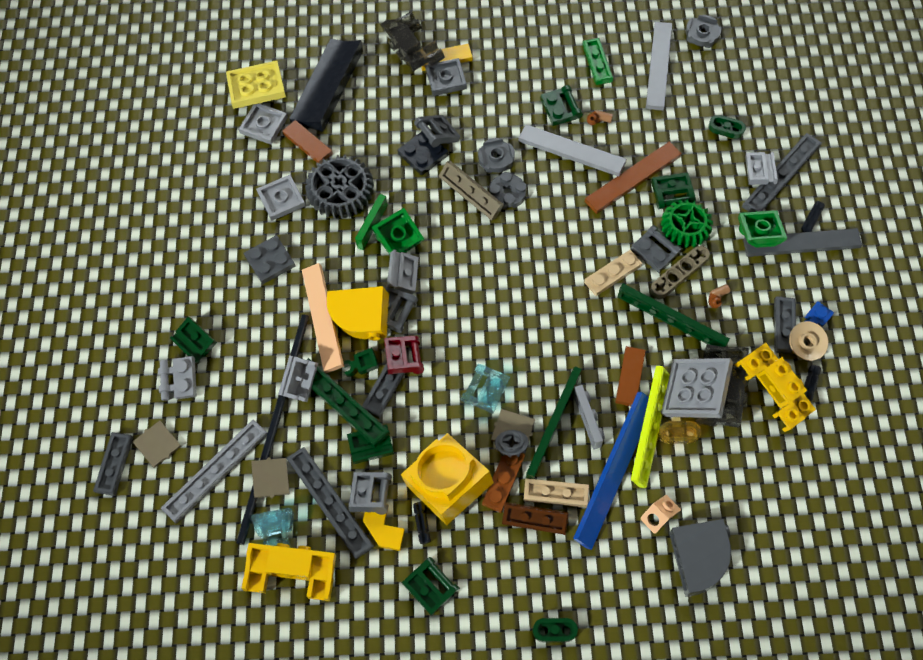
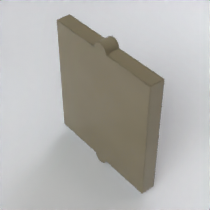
[491,409,535,447]
[133,421,182,468]
[251,457,290,498]

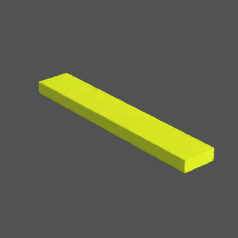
[631,366,670,488]

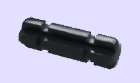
[801,201,825,232]
[804,364,821,402]
[413,502,431,544]

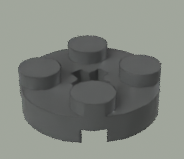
[685,15,721,48]
[478,138,515,173]
[489,172,526,209]

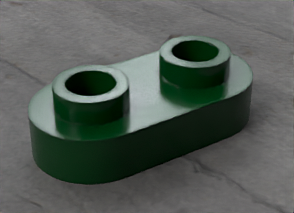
[708,115,746,139]
[533,618,578,643]

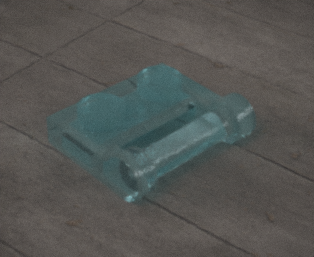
[460,364,510,414]

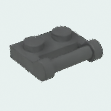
[414,115,460,147]
[631,225,683,273]
[385,287,419,333]
[348,472,392,515]

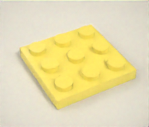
[226,61,286,109]

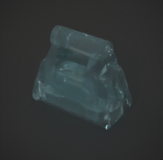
[251,508,294,546]

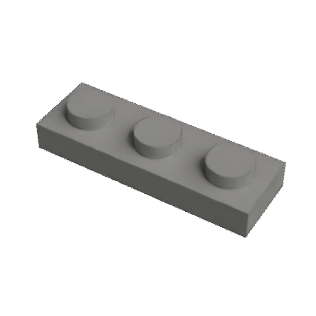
[573,385,605,450]

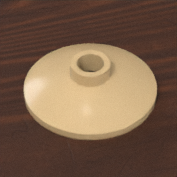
[789,321,828,361]

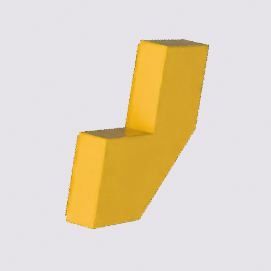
[363,501,405,551]

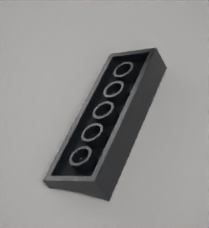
[290,38,363,132]

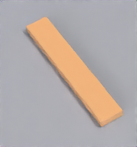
[302,263,344,374]

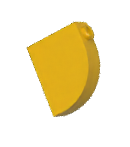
[327,286,389,341]

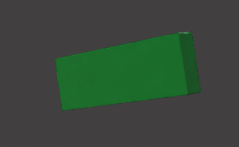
[582,38,613,85]
[355,194,388,250]

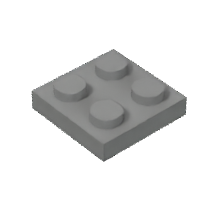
[238,104,288,145]
[256,175,305,221]

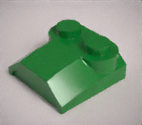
[372,208,424,255]
[738,210,787,248]

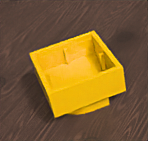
[401,433,494,525]

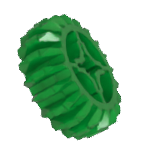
[661,199,713,248]

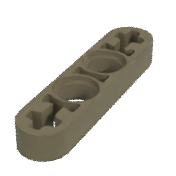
[650,246,710,299]

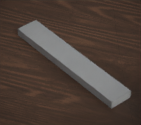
[646,22,672,111]
[518,124,627,177]
[161,419,267,524]

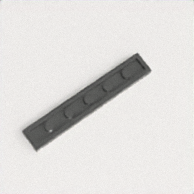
[742,133,822,212]
[743,228,862,257]
[287,447,374,560]

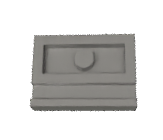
[745,152,778,185]
[387,250,419,294]

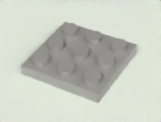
[661,358,733,418]

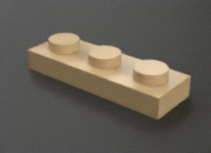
[584,250,642,296]
[523,478,589,508]

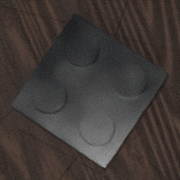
[397,131,449,176]

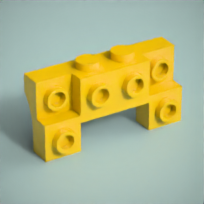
[734,343,816,432]
[241,543,336,601]

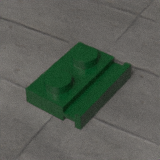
[170,317,217,364]
[347,424,394,464]

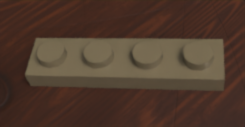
[438,161,504,220]

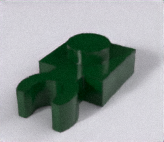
[343,348,379,377]

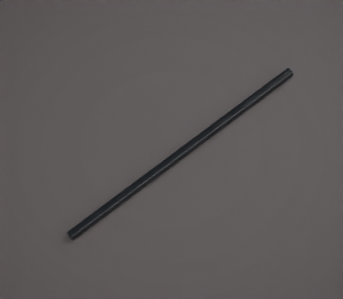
[236,314,309,545]

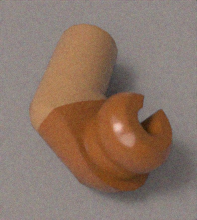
[587,110,613,125]
[708,284,730,308]

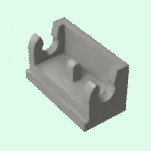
[278,355,318,402]

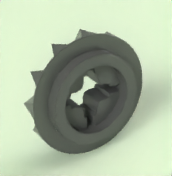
[495,430,529,458]

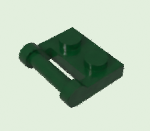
[540,85,583,126]
[651,172,696,210]
[401,557,460,617]

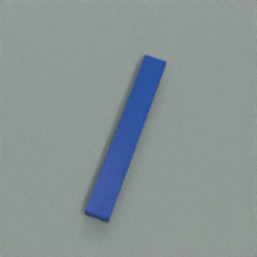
[573,392,649,550]

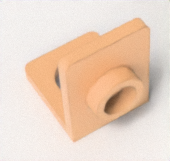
[640,495,681,533]

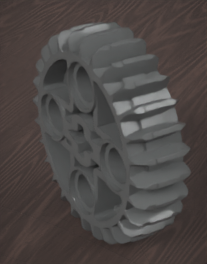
[305,155,374,219]

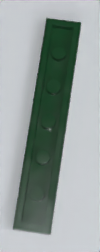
[618,283,730,352]
[307,358,390,448]
[526,366,582,479]

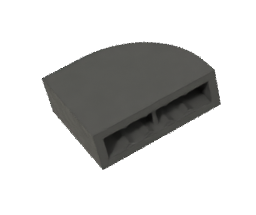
[669,519,731,597]

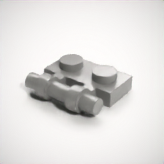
[158,356,197,401]

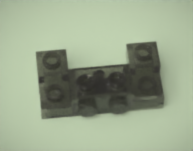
[380,11,445,71]
[696,344,749,428]

